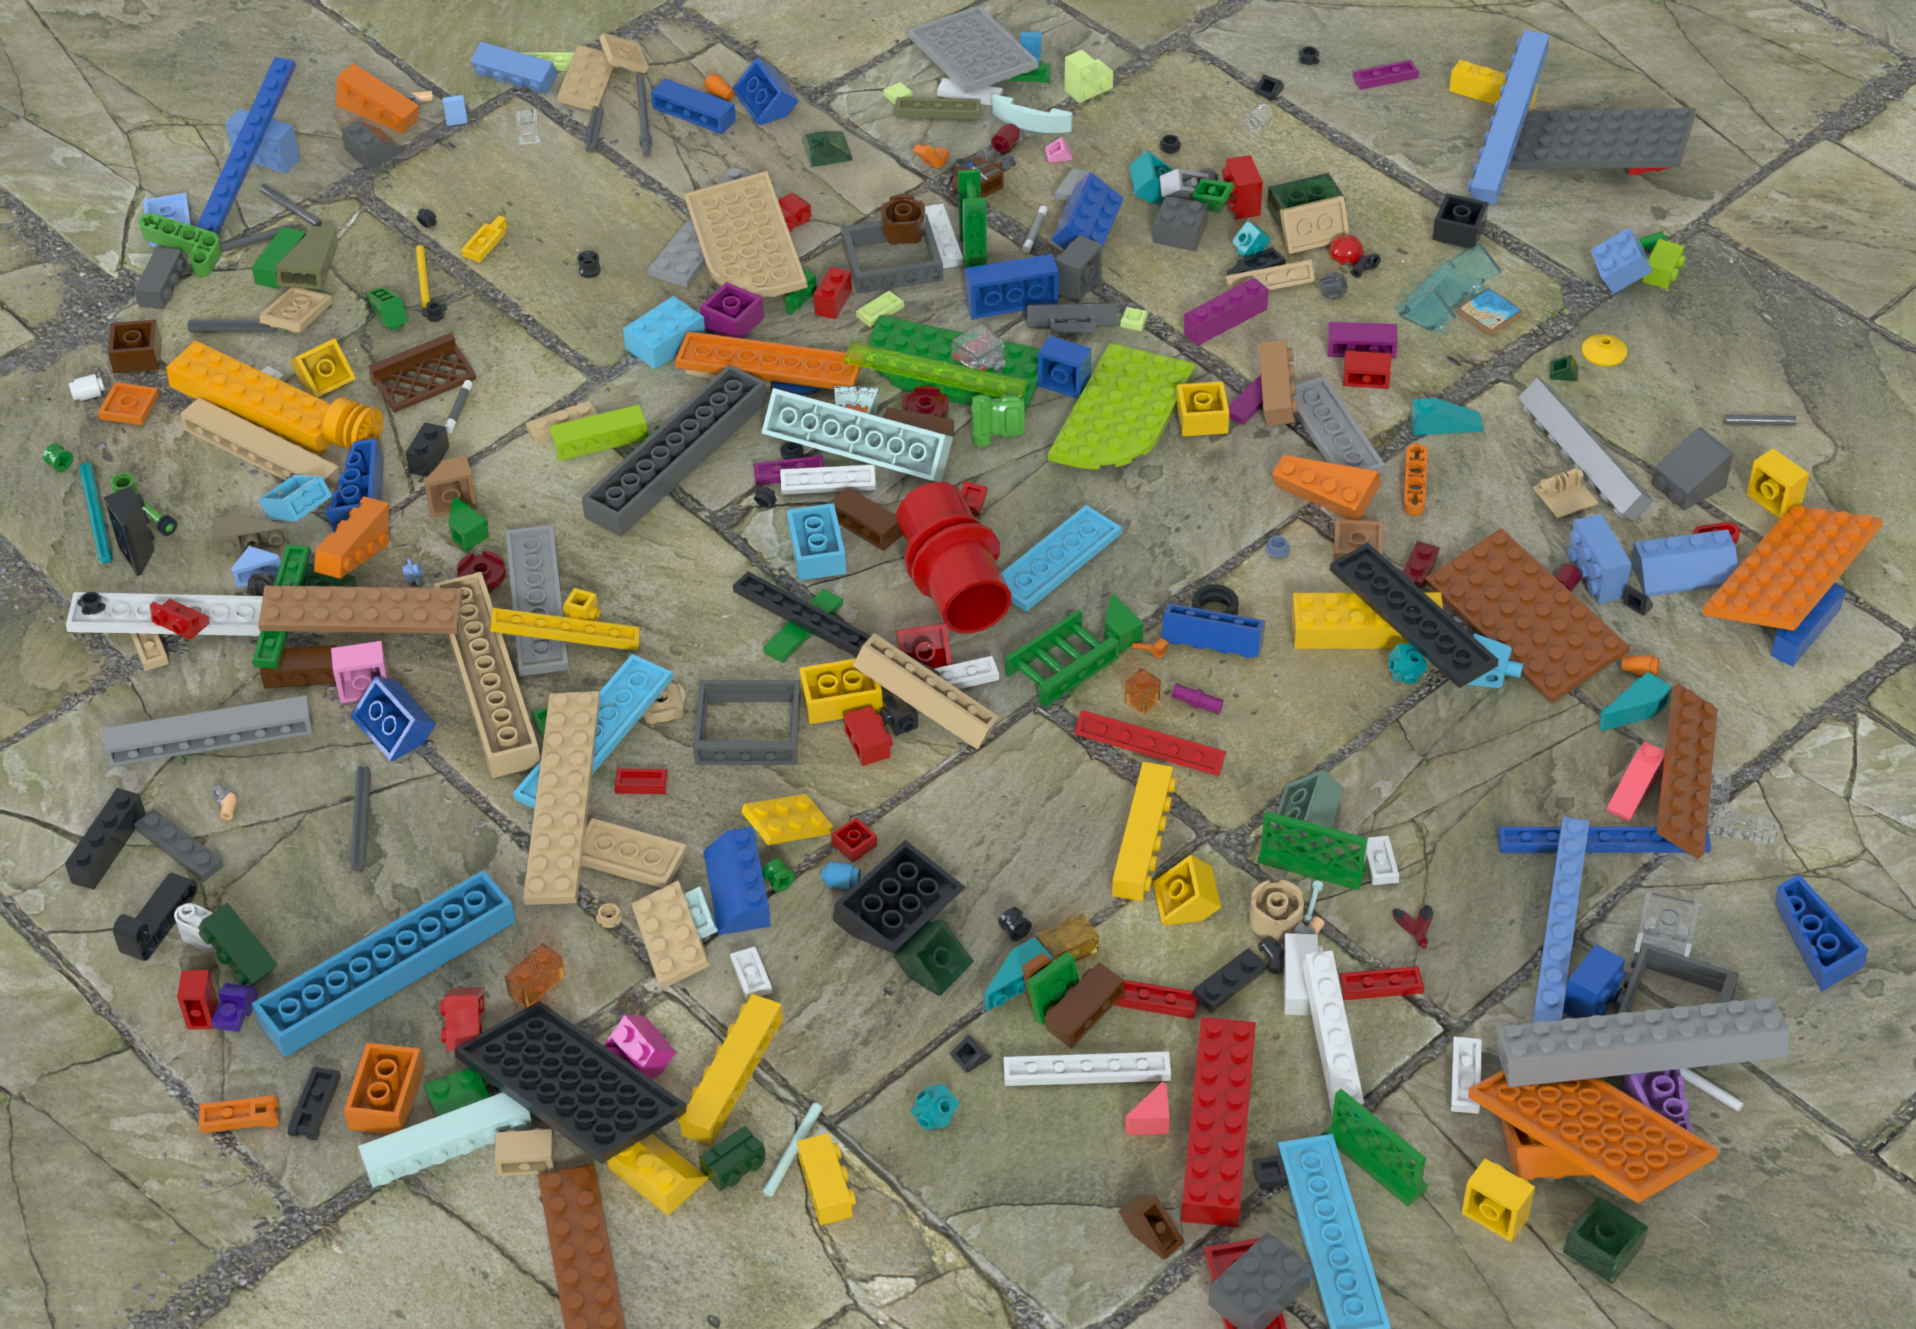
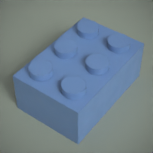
[225,109,300,174]
[1567,514,1632,604]

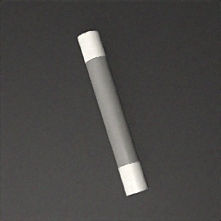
[1022,205,1048,253]

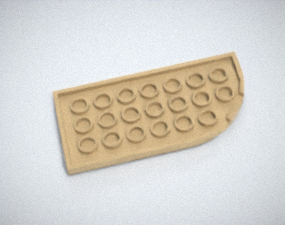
[684,171,808,297]

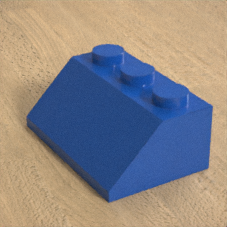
[732,57,799,125]
[351,676,436,761]

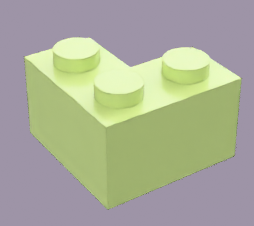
[1065,50,1113,103]

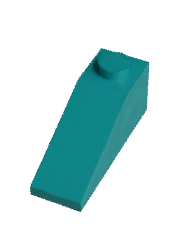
[1410,398,1483,435]

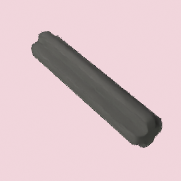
[585,106,604,152]

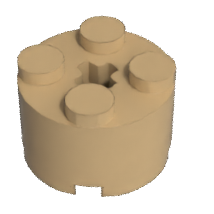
[1249,880,1304,944]

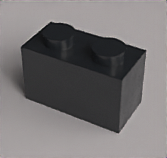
[405,422,450,477]

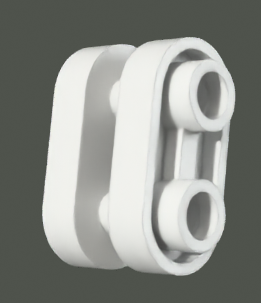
[174,903,214,951]

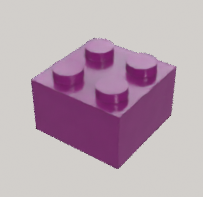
[700,282,764,339]

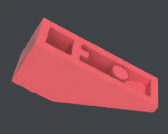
[1606,741,1665,822]

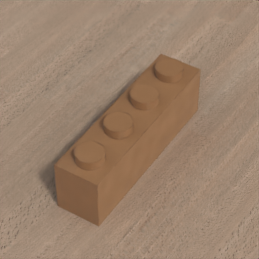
[1259,339,1298,427]

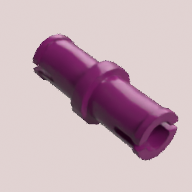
[1171,683,1224,715]

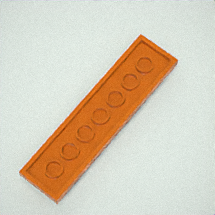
[675,331,863,389]

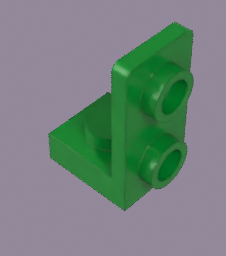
[785,269,817,315]

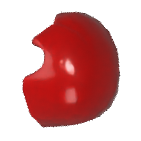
[1329,235,1365,266]

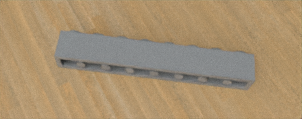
[1518,377,1654,521]
[104,695,313,767]

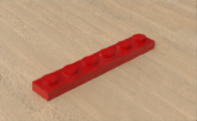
[1075,710,1227,776]

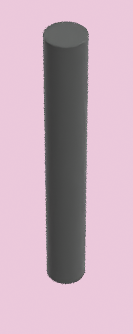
[1724,415,1796,425]

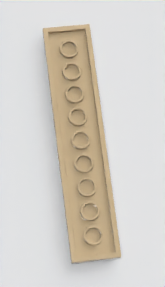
[523,691,601,905]

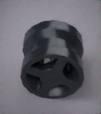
[577,251,601,278]
[998,907,1032,941]

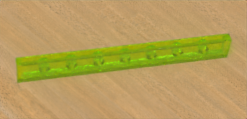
[845,342,1028,397]

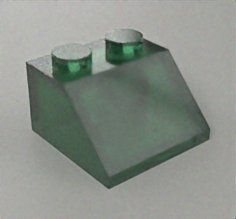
[893,920,974,996]

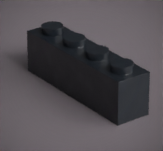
[65,788,146,890]

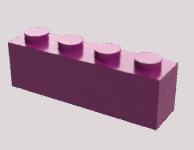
[1184,278,1269,346]

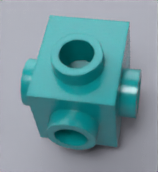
[1232,220,1272,258]
[1388,644,1427,684]
[910,1084,960,1130]

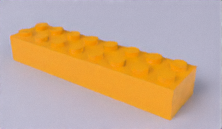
[166,340,331,456]

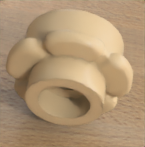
[596,903,622,928]

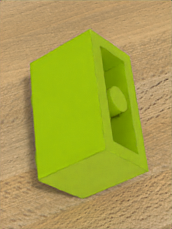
[1642,239,1686,289]

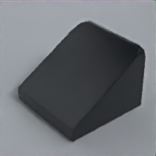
[1254,74,1284,100]
[1623,585,1653,616]
[950,1034,992,1073]

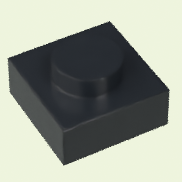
[1253,1155,1288,1189]

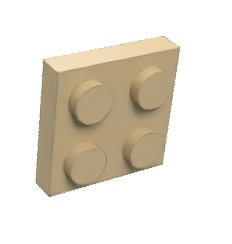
[599,33,649,73]

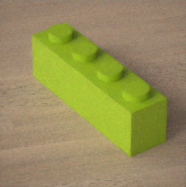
[549,405,648,461]

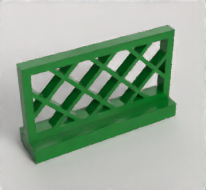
[1258,811,1368,891]
[1324,1089,1428,1207]

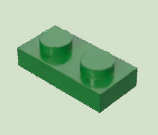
[1008,63,1051,83]

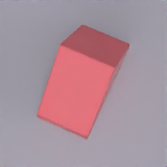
[1125,1082,1170,1135]

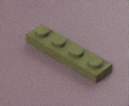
[895,97,981,120]

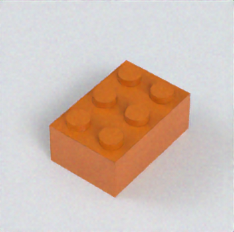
[344,1043,425,1135]

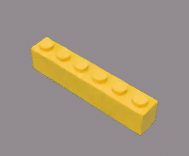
[1112,762,1177,901]
[678,994,783,1146]

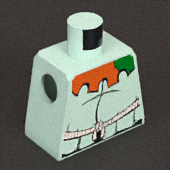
[834,386,879,415]

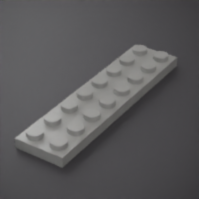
[648,167,755,287]
[505,524,569,676]

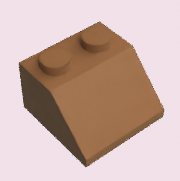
[424,455,478,518]

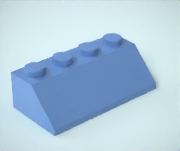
[1630,530,1738,596]

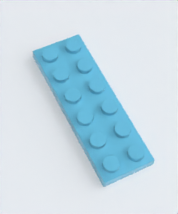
[1002,505,1122,612]

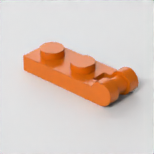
[199,1096,279,1133]

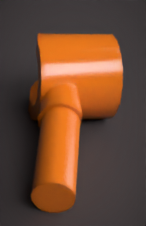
[1132,638,1168,658]

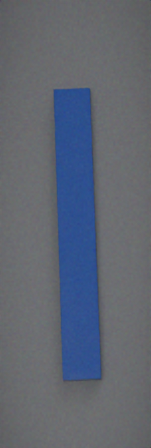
[1498,827,1711,853]

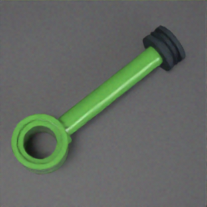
[110,472,178,536]

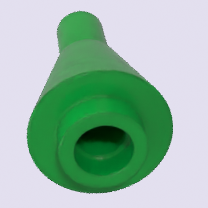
[1638,231,1668,251]

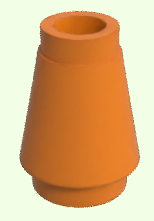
[704,73,735,101]
[1621,655,1660,677]

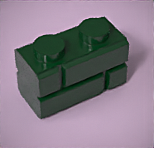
[699,1126,766,1191]

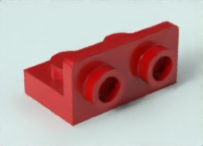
[150,599,210,640]

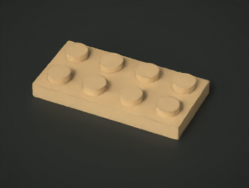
[557,45,615,111]
[582,818,687,888]
[631,881,711,989]

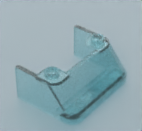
[1395,243,1502,332]

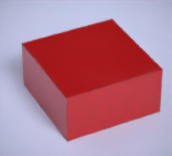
[831,817,877,863]

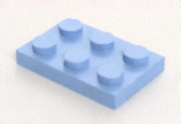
[143,193,191,247]

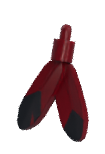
[1392,905,1433,949]

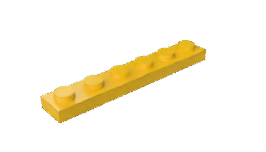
[490,608,639,651]

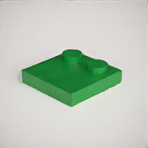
[1026,952,1079,1025]
[423,1067,490,1117]

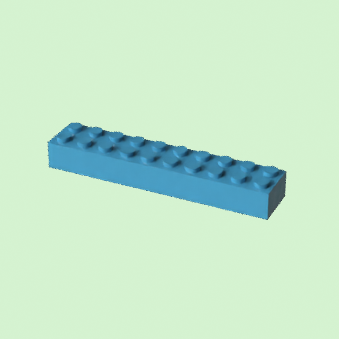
[252,870,515,1058]

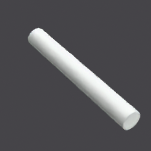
[1680,1068,1744,1112]

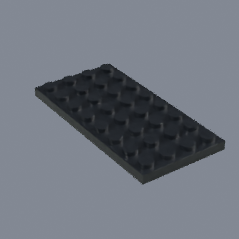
[454,1001,687,1164]

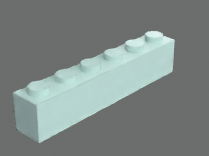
[358,1092,533,1188]

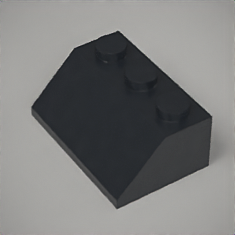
[103,486,155,576]

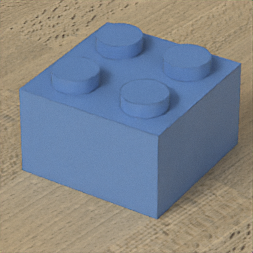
[1590,227,1653,294]

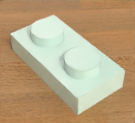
[685,886,718,939]

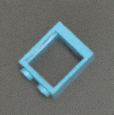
[258,475,332,521]

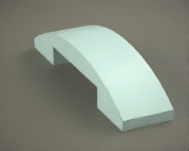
[992,94,1072,133]

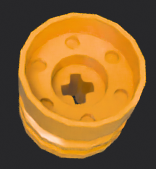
[322,397,383,450]

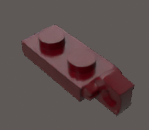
[1402,541,1440,586]

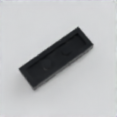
[1191,948,1268,1013]

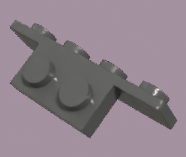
[1027,303,1117,336]

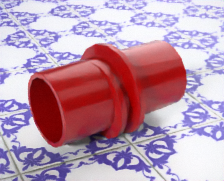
[896,482,1012,634]

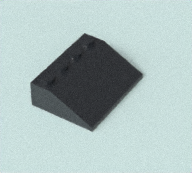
[833,840,965,954]

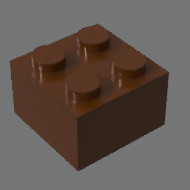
[108,319,162,373]

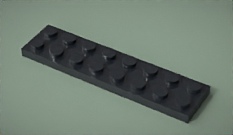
[1330,543,1499,688]

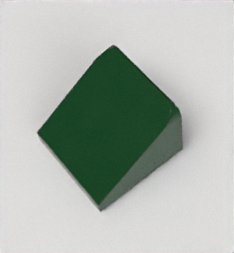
[1550,355,1578,381]

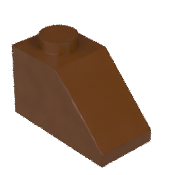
[1118,1194,1185,1260]

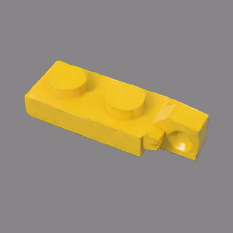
[461,215,508,263]

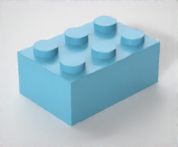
[623,296,705,370]
[787,503,847,581]

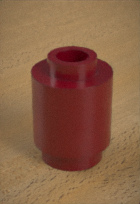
[991,123,1020,154]
[1553,564,1582,592]

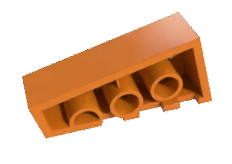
[336,63,419,133]
[1272,455,1381,520]
[314,496,390,579]

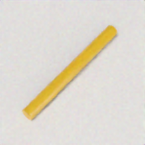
[415,245,430,308]

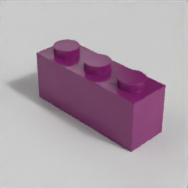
[1327,322,1398,359]

